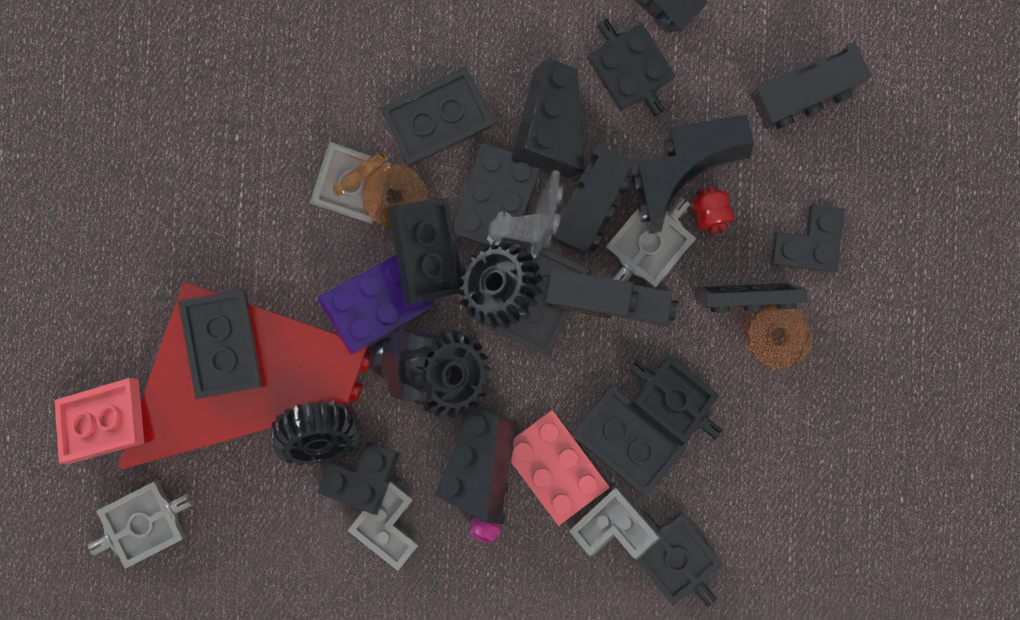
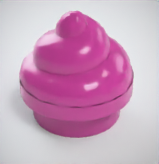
[469,516,501,544]

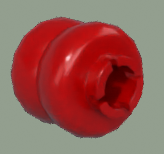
[690,186,735,235]

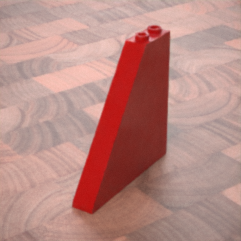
[118,282,371,469]

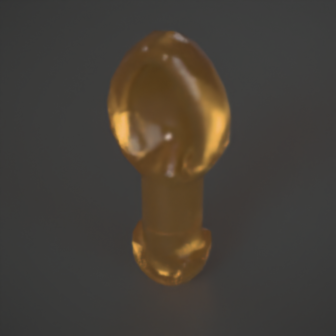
[332,153,388,196]

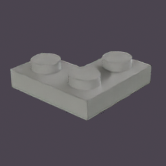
[348,480,419,571]
[569,488,661,560]

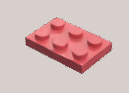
[55,378,144,464]
[511,409,610,526]

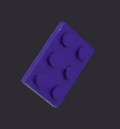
[317,255,434,355]

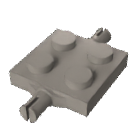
[605,197,696,288]
[88,480,194,569]

